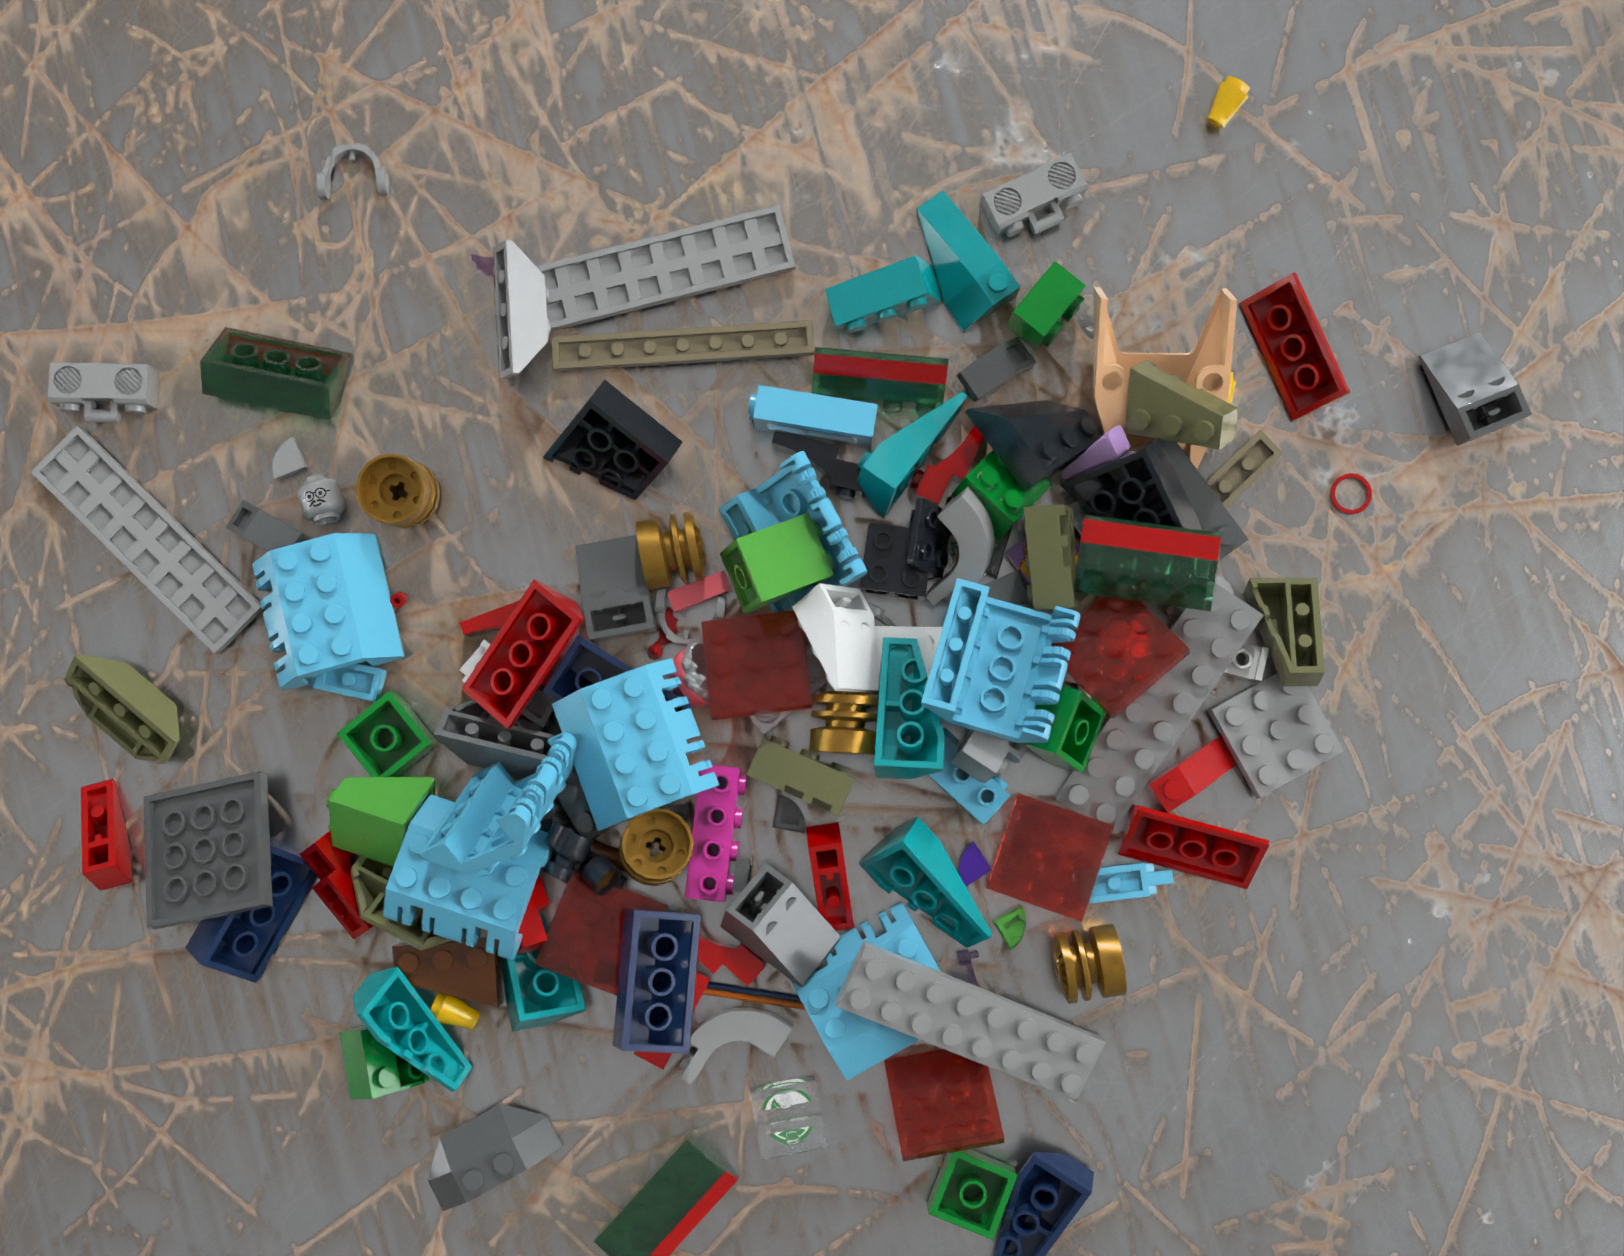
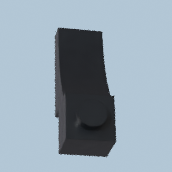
[772,430,863,499]

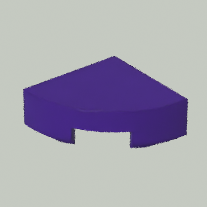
[959,841,992,887]

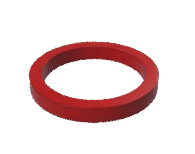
[1330,473,1372,515]

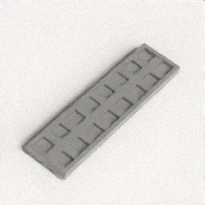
[536,204,796,332]
[31,425,262,655]
[1055,577,1264,836]
[835,941,1106,1101]

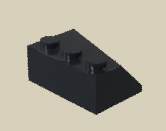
[542,380,682,500]
[965,400,1104,492]
[1060,438,1202,563]

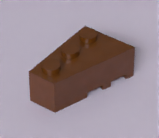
[392,937,504,1008]

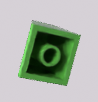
[720,513,834,615]
[326,777,435,866]

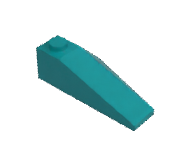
[917,190,1020,333]
[857,392,968,517]
[874,637,945,779]
[859,817,992,948]
[501,912,586,1032]
[352,967,472,1092]

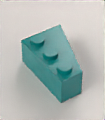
[825,255,943,333]

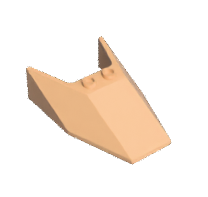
[1094,287,1237,469]

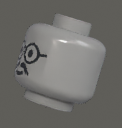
[297,474,345,526]

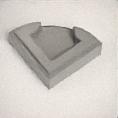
[272,437,308,481]

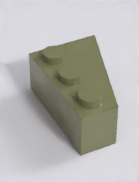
[1125,360,1238,450]
[1023,504,1078,610]
[1244,578,1325,686]
[746,735,855,816]

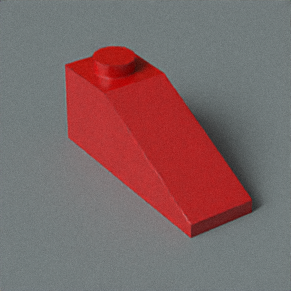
[1144,734,1237,813]
[81,779,133,891]
[806,822,854,931]

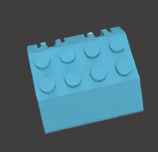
[719,451,867,624]
[252,533,405,690]
[921,578,1081,743]
[552,658,719,831]
[420,732,577,874]
[383,794,553,960]
[791,902,941,1080]

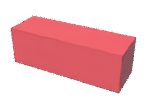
[666,570,732,613]

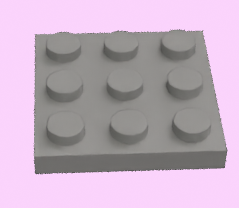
[1208,672,1344,799]

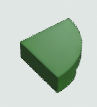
[992,904,1026,951]

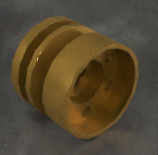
[356,453,440,528]
[635,511,706,590]
[809,690,879,755]
[619,808,693,886]
[1053,924,1127,1004]

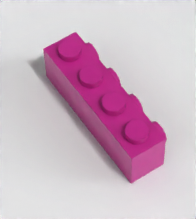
[684,765,747,902]

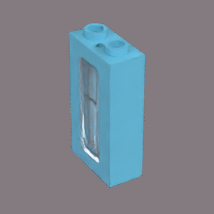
[748,385,878,449]

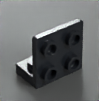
[907,498,952,579]
[859,522,929,601]

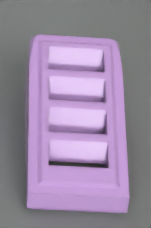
[1060,425,1131,479]

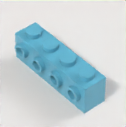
[927,727,1011,825]

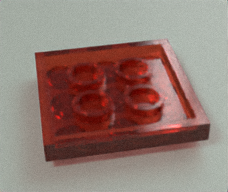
[1051,581,1190,719]
[701,610,813,720]
[986,793,1114,922]
[535,871,667,996]
[884,1049,1004,1162]

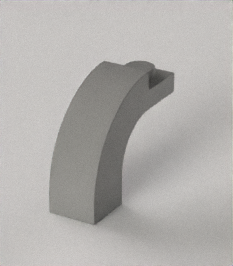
[926,486,995,606]
[679,1006,793,1085]

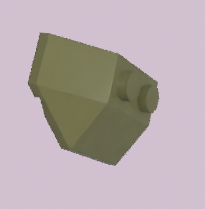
[63,654,180,764]
[350,856,452,950]

